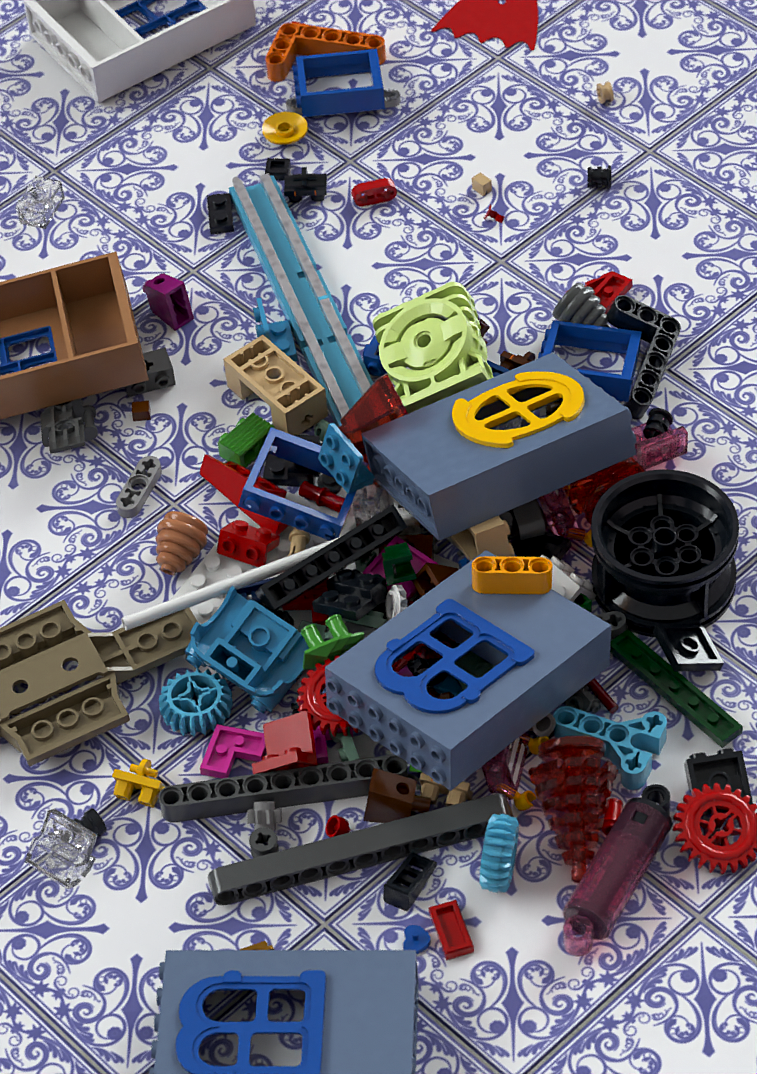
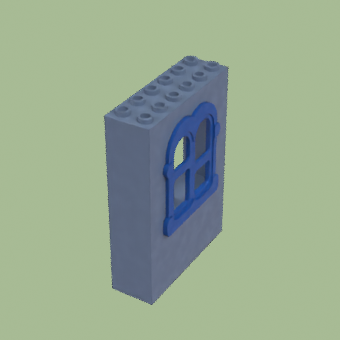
[325,550,611,791]
[149,950,419,1074]

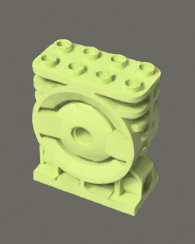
[373,282,494,419]

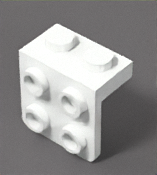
[540,555,597,602]

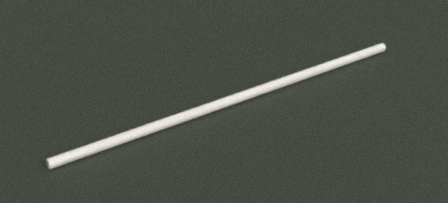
[121,512,419,631]

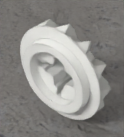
[385,585,408,621]

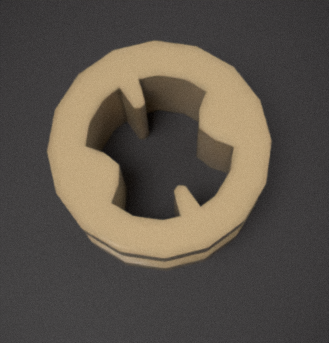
[596,81,614,104]

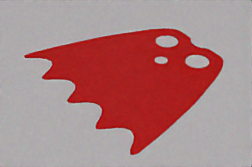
[431,0,538,51]

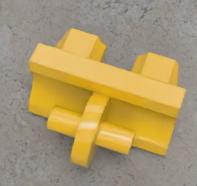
[112,759,165,808]

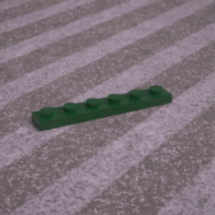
[610,629,743,748]

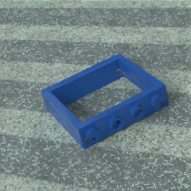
[292,49,385,117]
[538,320,642,402]
[238,427,368,541]

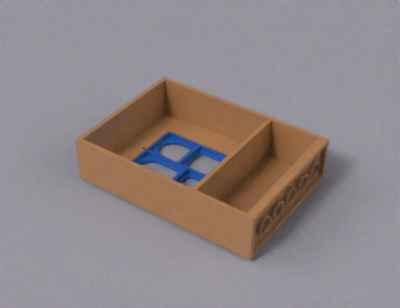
[0,251,149,420]

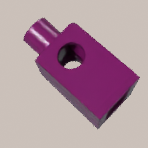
[142,273,194,331]

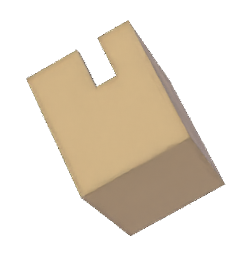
[472,172,492,196]

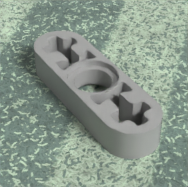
[116,456,162,518]

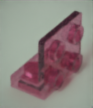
[632,418,688,471]

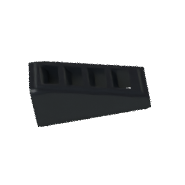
[383,852,437,911]

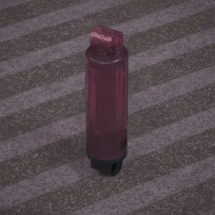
[563,784,673,956]

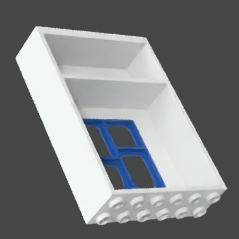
[23,0,256,103]

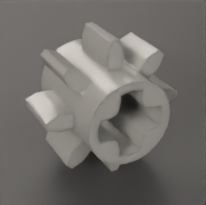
[247,801,282,831]

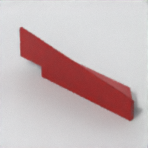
[200,454,289,535]

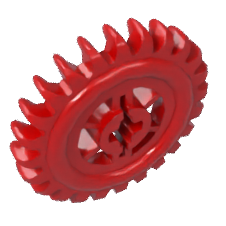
[296,655,358,737]
[672,783,757,875]

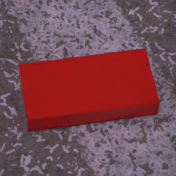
[428,900,474,960]

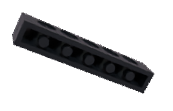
[255,505,408,613]

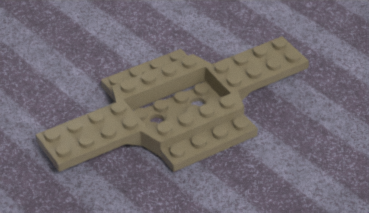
[0,600,198,767]

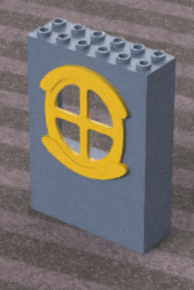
[361,352,637,541]

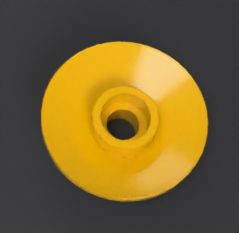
[262,112,308,145]

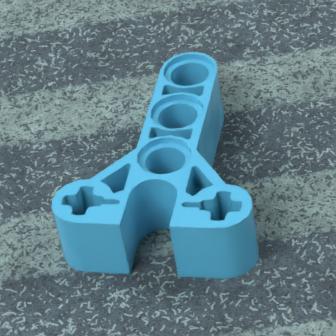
[553,706,667,790]

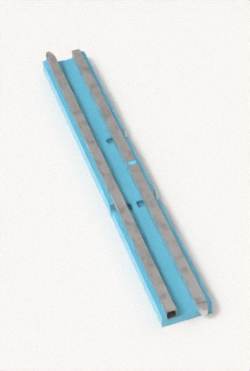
[229,173,392,454]

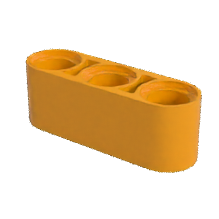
[472,556,553,594]

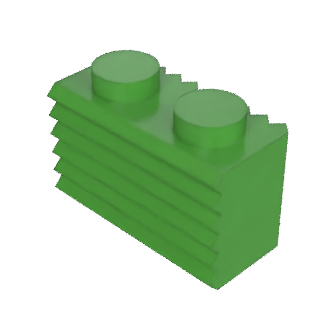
[217,412,275,467]

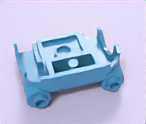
[185,586,309,713]

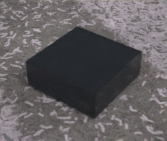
[265,158,291,180]

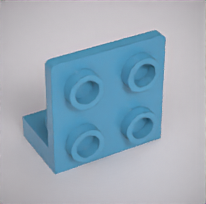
[253,298,298,362]
[318,423,375,494]

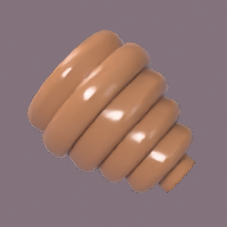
[156,511,208,575]

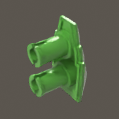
[301,614,364,669]

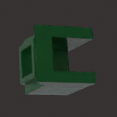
[382,542,417,586]

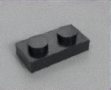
[207,193,234,234]

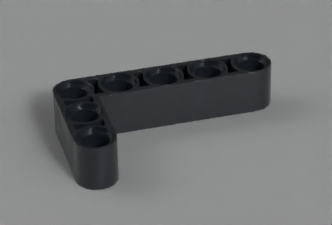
[607,295,681,419]

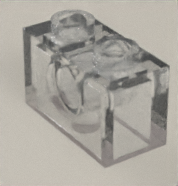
[16,176,65,229]

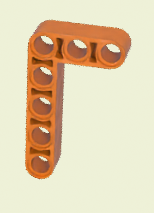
[265,23,386,82]

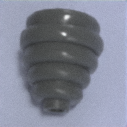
[552,282,611,328]

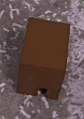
[132,400,151,421]

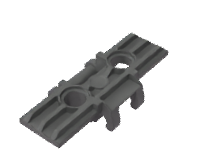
[40,398,98,454]

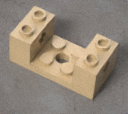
[223,335,328,435]

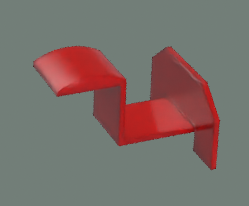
[484,204,505,223]

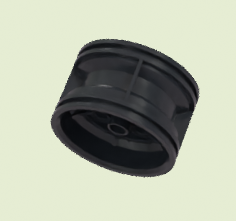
[591,469,739,638]

